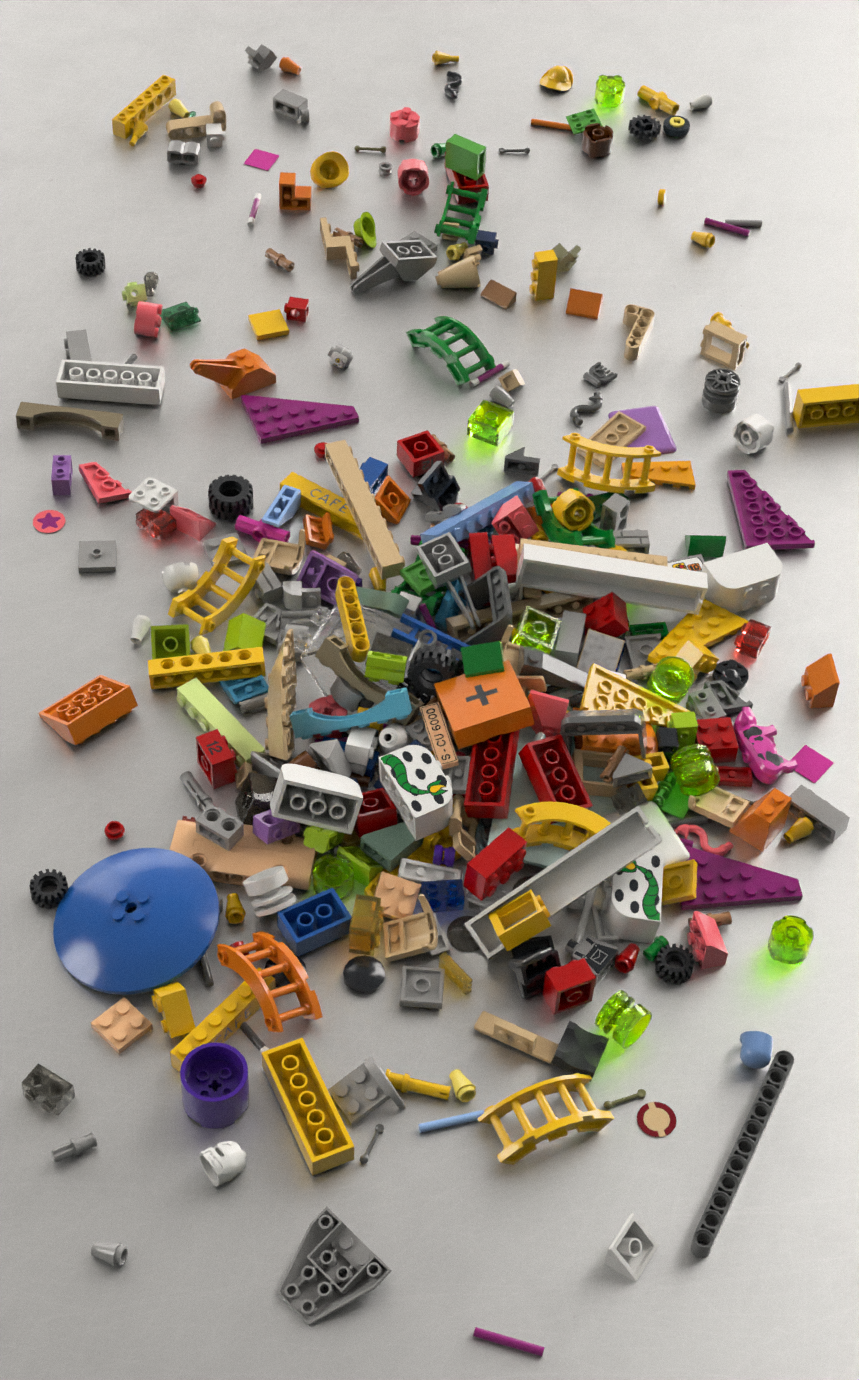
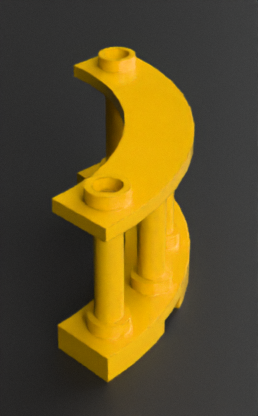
[557,433,661,493]
[168,536,266,635]
[512,802,611,851]
[477,1073,614,1165]

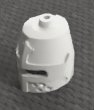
[199,1141,247,1187]

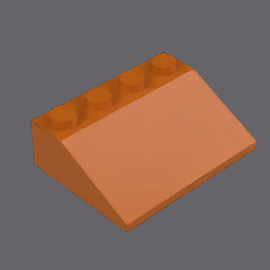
[38,675,138,745]
[572,707,659,756]

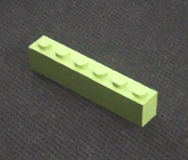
[176,678,265,767]

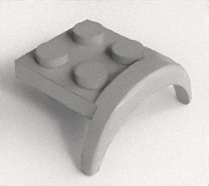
[328,1057,405,1126]

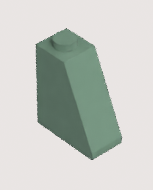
[360,822,424,872]

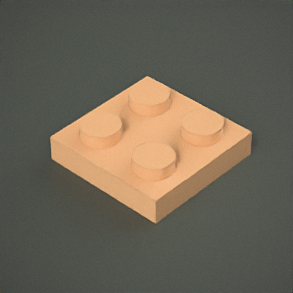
[370,872,421,920]
[91,997,153,1054]

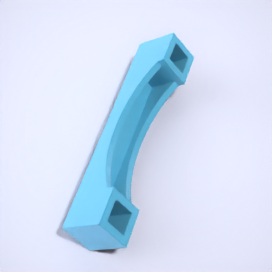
[290,687,412,740]

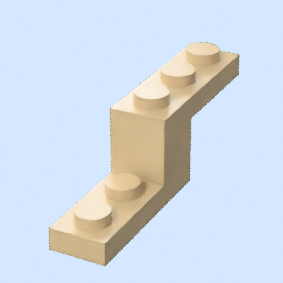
[320,217,359,279]

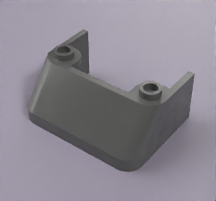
[458,566,512,646]
[561,708,647,759]

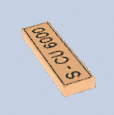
[419,702,459,769]

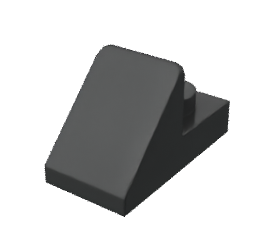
[504,447,540,476]

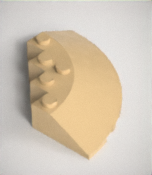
[264,629,297,760]

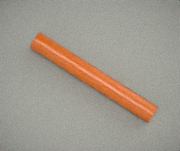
[531,119,572,131]

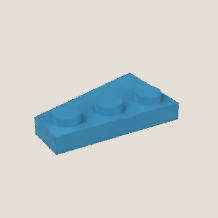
[434,580,467,632]

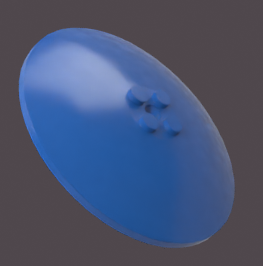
[53,848,220,995]

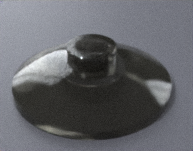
[447,916,480,952]

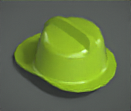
[353,212,377,248]

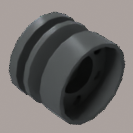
[702,368,741,414]

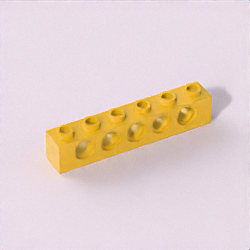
[112,75,176,139]
[148,647,266,689]

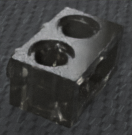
[21,1063,75,1116]

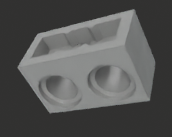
[599,493,630,531]
[195,804,244,851]

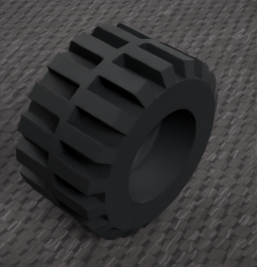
[208,474,253,521]
[407,644,459,698]

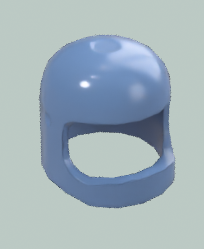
[740,1031,773,1069]

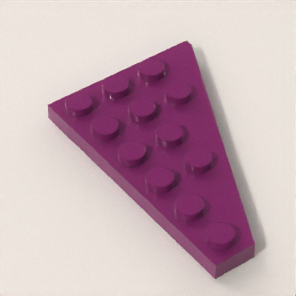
[241,395,359,444]
[727,470,815,550]
[679,845,803,911]

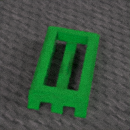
[629,622,669,640]

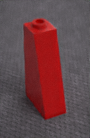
[467,532,492,606]

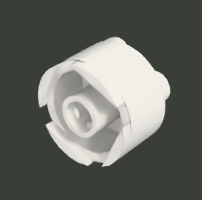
[733,414,774,454]

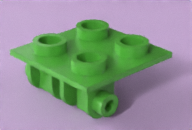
[566,108,602,135]
[650,772,699,819]

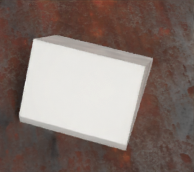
[605,1213,659,1281]

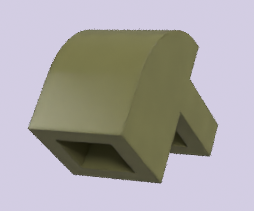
[551,243,581,272]

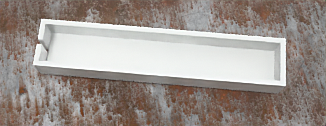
[516,543,708,615]
[464,806,662,961]

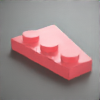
[79,462,132,504]

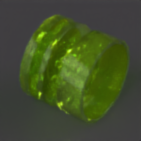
[647,656,694,705]
[670,744,720,796]
[595,990,652,1049]

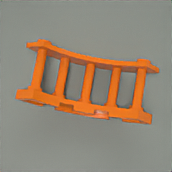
[217,931,323,1032]

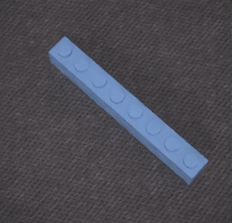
[420,481,534,544]

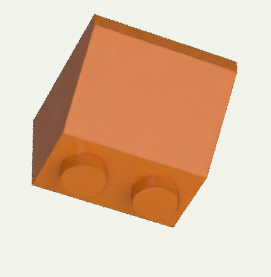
[801,654,840,708]

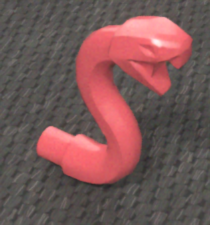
[674,824,733,856]

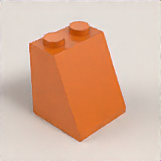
[729,788,792,852]

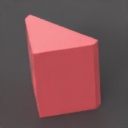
[170,505,216,541]

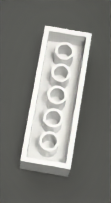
[56,359,165,405]

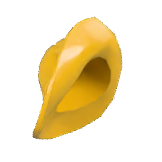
[539,65,574,91]
[310,151,350,188]

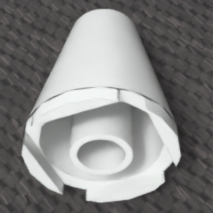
[378,723,414,755]

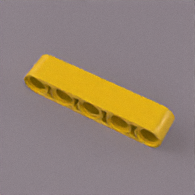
[335,576,370,663]

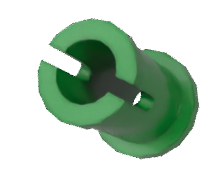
[643,936,669,961]

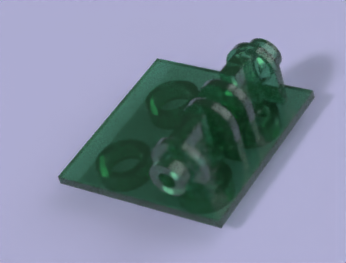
[159,302,201,332]

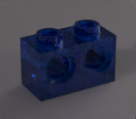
[420,879,465,912]

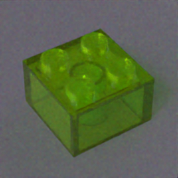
[467,400,514,447]
[511,605,561,654]

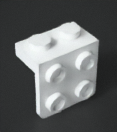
[129,477,179,513]

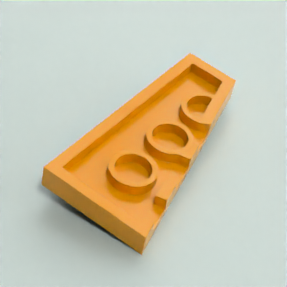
[621,461,696,490]

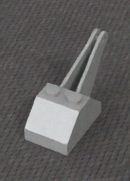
[350,240,438,294]
[416,532,481,630]

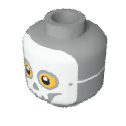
[328,344,354,369]

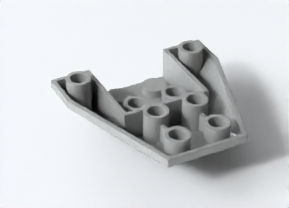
[277,1207,392,1326]

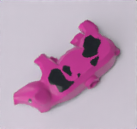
[733,707,798,784]

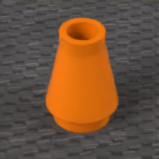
[279,57,302,75]

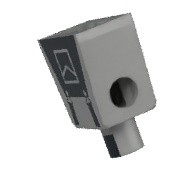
[565,936,619,987]

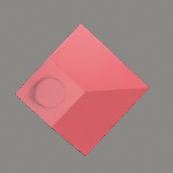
[528,690,569,738]

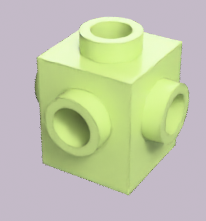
[122,282,147,307]

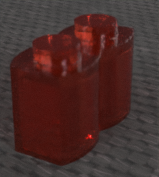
[135,508,177,540]
[734,619,772,659]

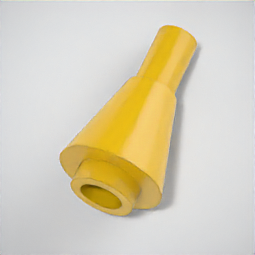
[432,50,459,65]
[129,121,148,146]

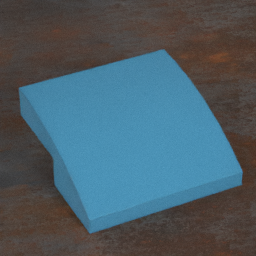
[219,675,269,705]

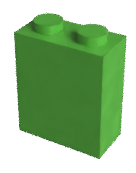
[445,134,487,181]

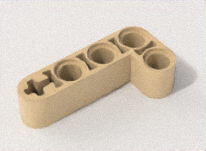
[166,101,227,140]
[623,304,655,361]

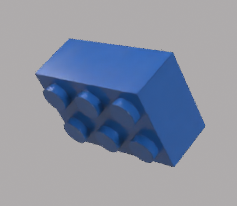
[277,887,353,956]

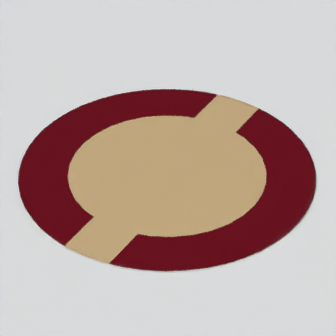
[637,1102,677,1137]

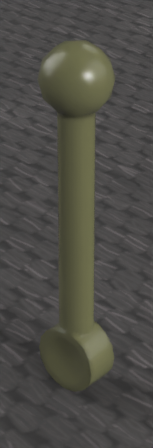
[354,145,386,153]
[603,1089,646,1110]

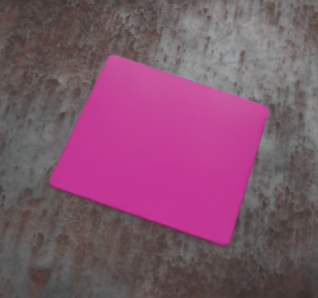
[244,149,279,171]
[791,745,834,783]

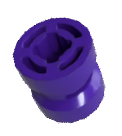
[433,845,456,868]

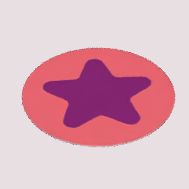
[33,510,65,533]

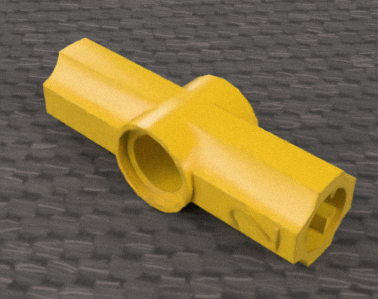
[637,85,680,116]

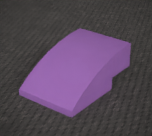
[296,550,359,607]

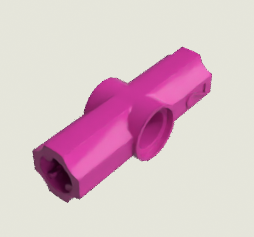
[235,515,290,542]

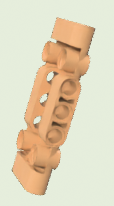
[170,820,318,890]

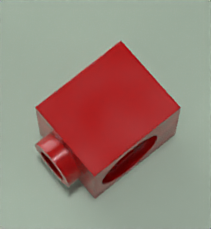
[284,297,309,322]

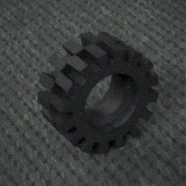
[75,248,106,277]
[29,869,68,909]
[655,944,695,985]

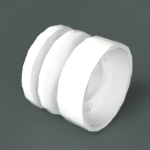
[243,866,297,917]

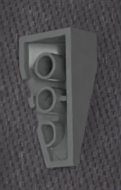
[518,645,588,692]

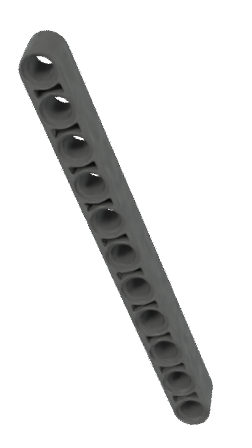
[690,1050,794,1258]

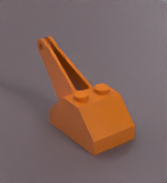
[190,348,276,400]

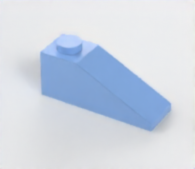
[262,485,301,527]

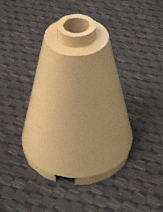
[435,255,481,288]

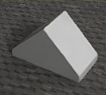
[612,753,652,788]

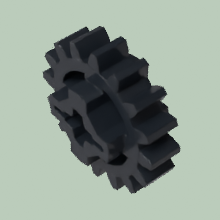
[628,115,661,140]

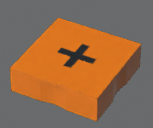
[434,660,535,749]

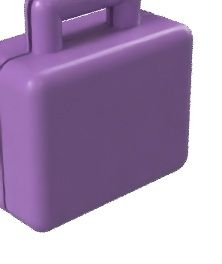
[608,406,677,454]

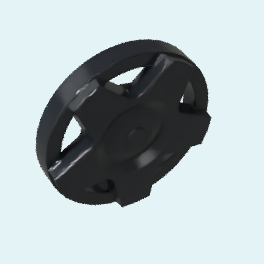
[713,660,749,690]

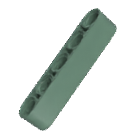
[356,586,409,618]

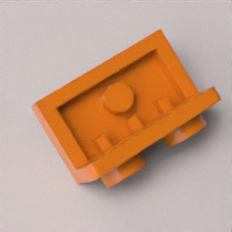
[303,512,334,550]

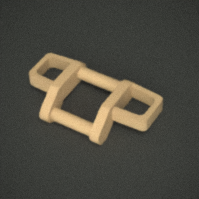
[449,794,480,861]

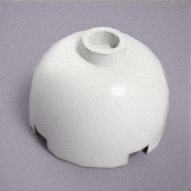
[161,562,199,595]

